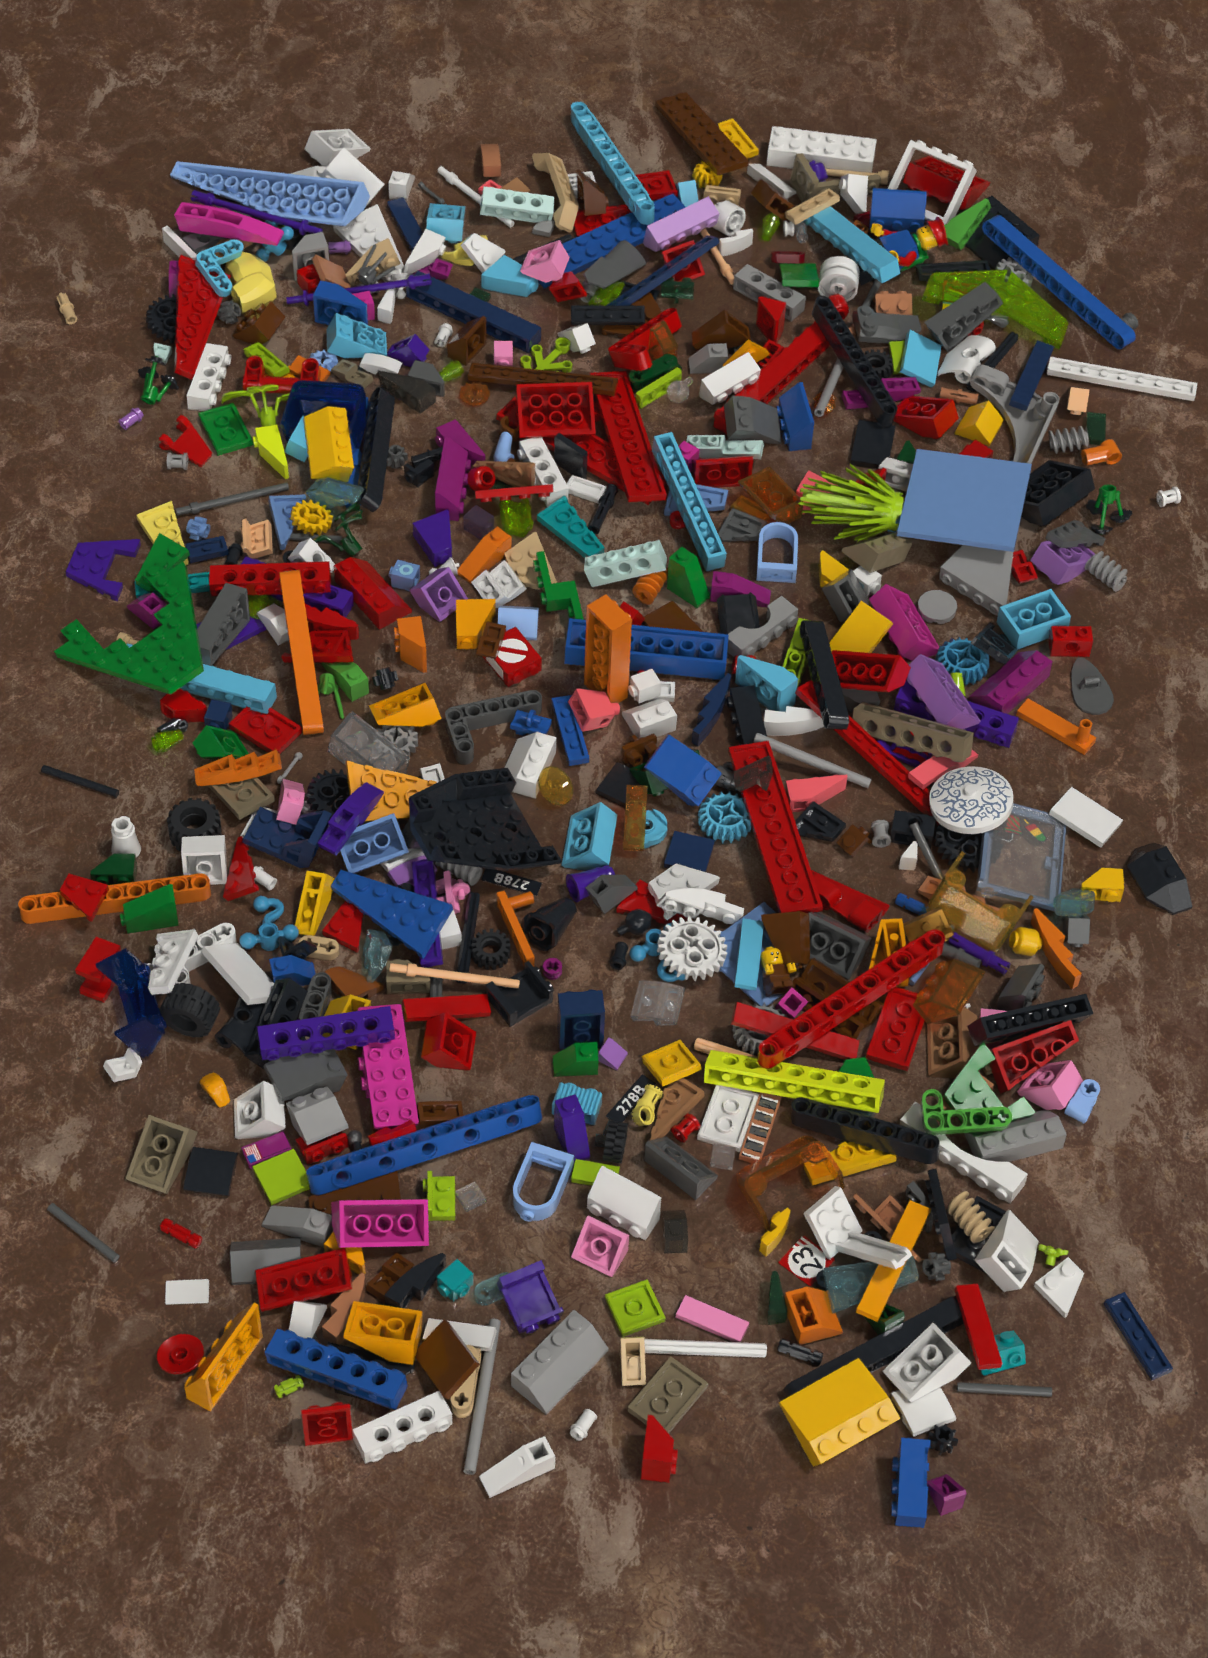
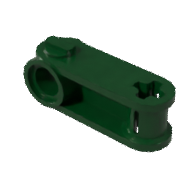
[629,354,682,394]

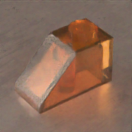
[649,320,678,360]

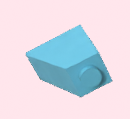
[481,255,539,297]

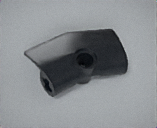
[215,996,266,1055]

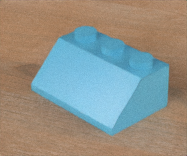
[561,802,618,871]

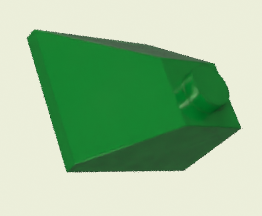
[192,725,249,760]

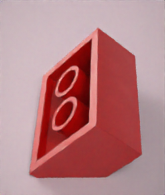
[691,456,753,488]

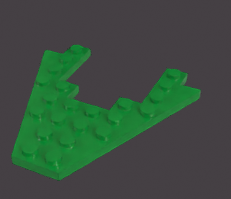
[54,562,204,695]

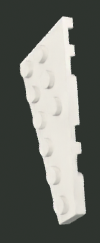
[333,204,409,292]

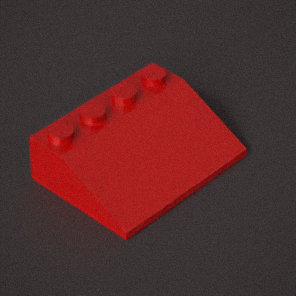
[903,156,990,210]
[516,382,596,438]

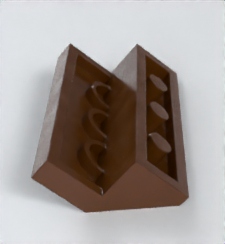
[785,958,884,1040]

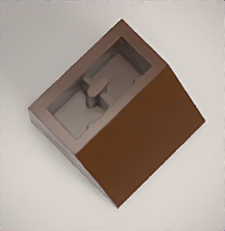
[232,301,286,344]

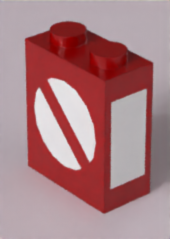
[483,627,542,687]

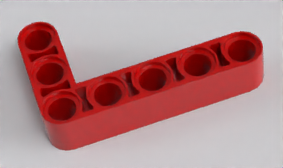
[608,308,682,371]

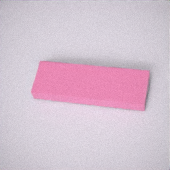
[676,1295,749,1342]

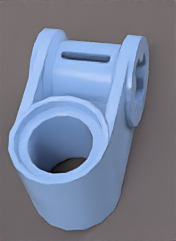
[1064,1079,1100,1124]

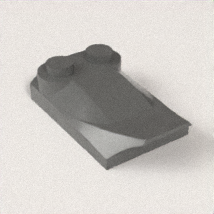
[852,306,921,343]

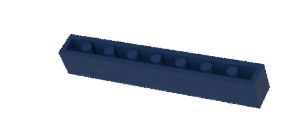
[406,271,541,353]

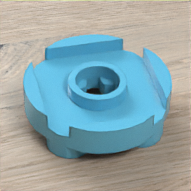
[626,808,667,849]

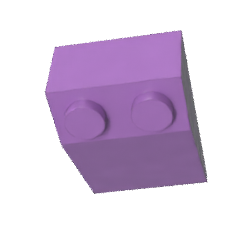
[1030,541,1095,585]

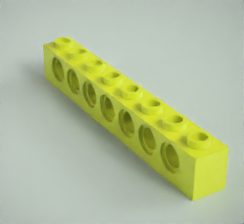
[704,1050,885,1113]

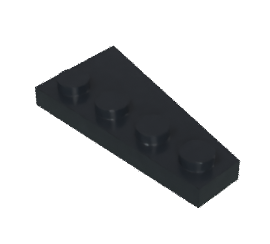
[925,1168,957,1261]

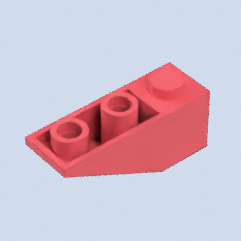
[785,774,847,812]

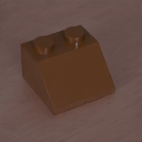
[576,170,608,216]
[446,316,486,366]

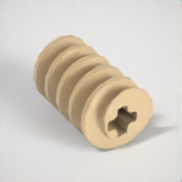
[947,1191,995,1243]

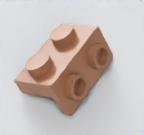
[873,291,912,315]

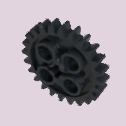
[146,294,177,343]
[306,769,350,819]
[934,824,1002,873]

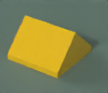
[955,400,1004,447]

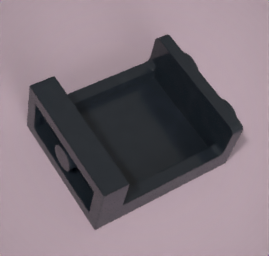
[485,961,554,1027]

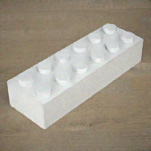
[767,126,877,173]

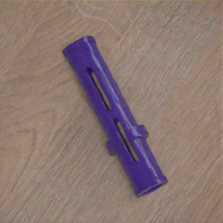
[949,932,1011,975]

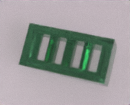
[767,1271,787,1325]

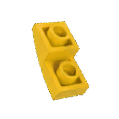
[759,1207,791,1257]

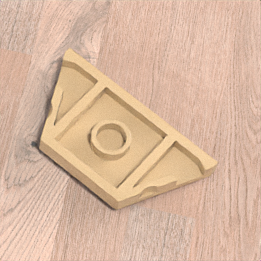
[504,532,557,590]

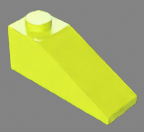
[252,424,289,479]

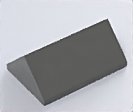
[644,1137,718,1200]
[230,1238,301,1285]

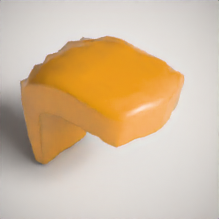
[199,1072,230,1108]

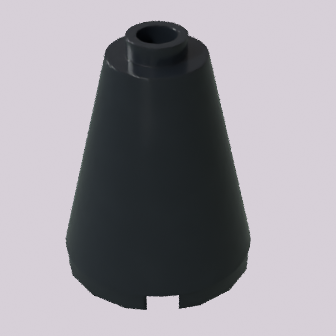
[521,897,577,951]

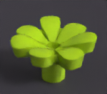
[1039,1244,1069,1266]

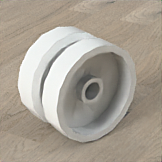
[818,256,860,302]

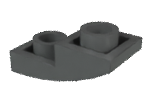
[905,1181,933,1233]

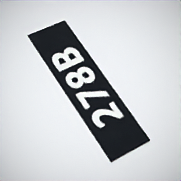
[481,869,542,896]
[605,1074,657,1122]

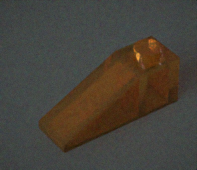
[623,785,648,851]

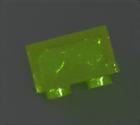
[499,498,533,538]

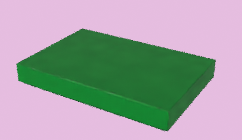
[779,263,819,287]
[198,403,253,456]

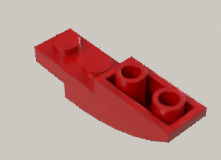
[305,603,359,640]

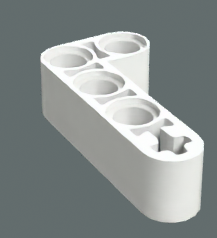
[175,923,237,984]

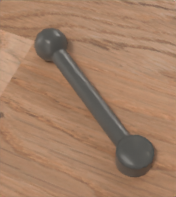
[418,182,445,204]

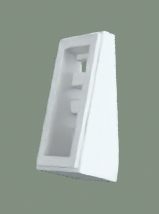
[377,288,396,324]

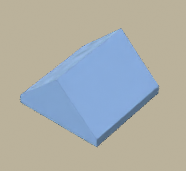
[498,606,539,640]

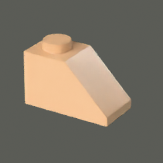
[1067,387,1090,415]

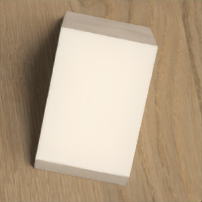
[440,909,462,950]
[289,1301,327,1339]

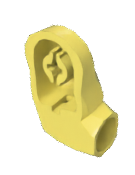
[224,252,277,313]

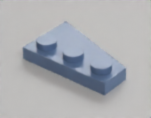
[664,484,728,516]

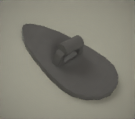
[1071,657,1114,715]

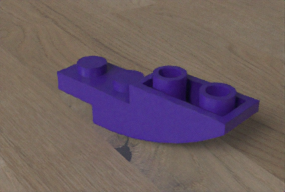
[318,782,384,856]

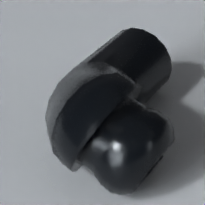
[157,718,188,737]

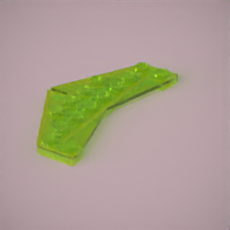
[921,270,1068,349]

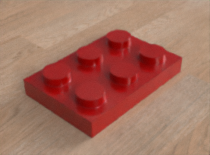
[636,170,678,201]
[229,706,303,754]

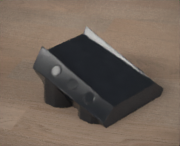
[717,592,760,634]

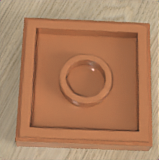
[312,255,351,289]

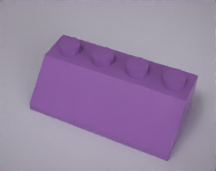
[907,654,981,730]

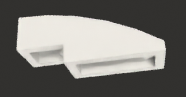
[764,706,824,736]

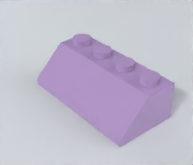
[643,196,720,252]

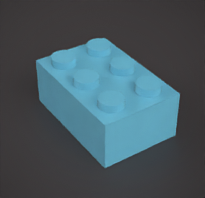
[997,589,1071,650]

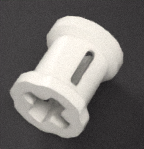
[1156,487,1181,507]

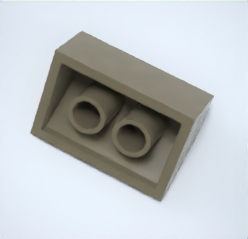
[842,532,913,573]

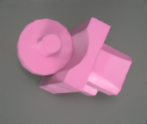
[436,870,470,914]

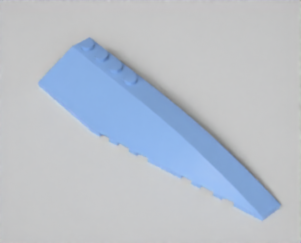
[170,161,370,226]

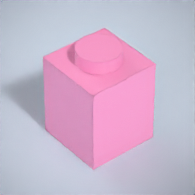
[494,341,513,367]

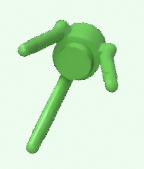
[317,673,344,719]

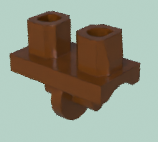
[622,733,658,767]

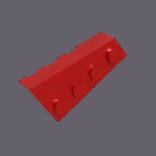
[989,1020,1079,1094]

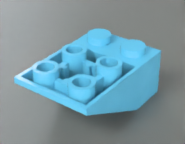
[327,313,387,358]

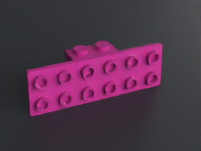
[357,1004,419,1129]

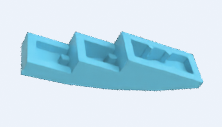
[734,918,764,991]

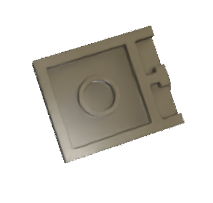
[789,153,881,203]

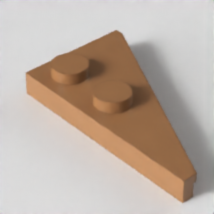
[473,461,535,487]
[650,1078,705,1140]

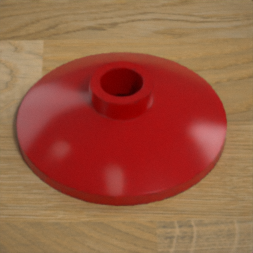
[157,1334,204,1374]

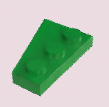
[135,533,190,593]

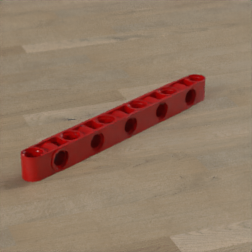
[757,929,945,1069]

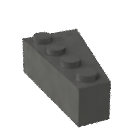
[197,583,250,666]

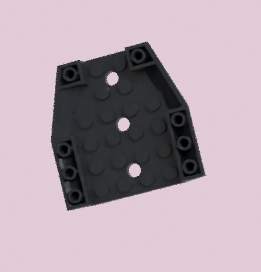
[409,768,562,871]

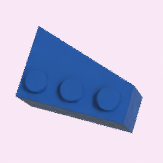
[891,1438,930,1528]

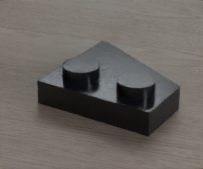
[795,801,846,842]

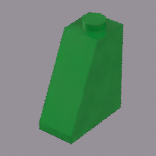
[667,547,710,608]
[120,884,179,934]

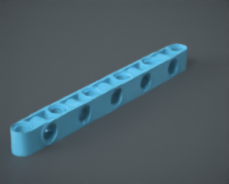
[571,102,655,225]

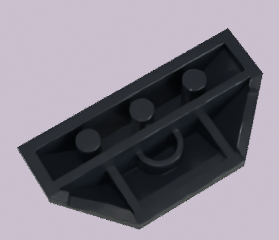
[1127,843,1192,915]

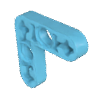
[195,239,244,297]

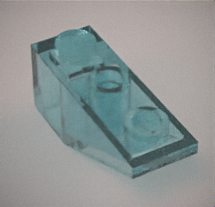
[306,477,364,509]

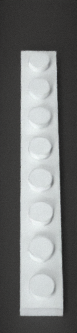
[1047,357,1197,401]

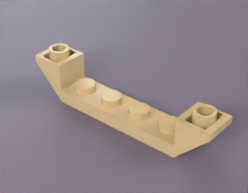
[532,153,579,233]

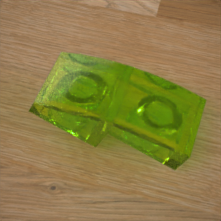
[588,282,625,306]

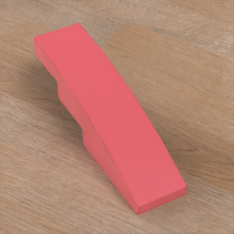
[908,750,978,790]

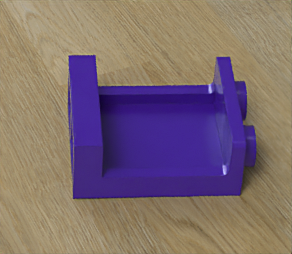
[497,1260,564,1334]

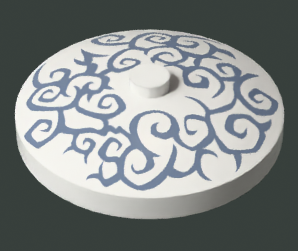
[929,766,1013,834]

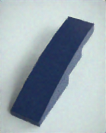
[691,673,731,747]

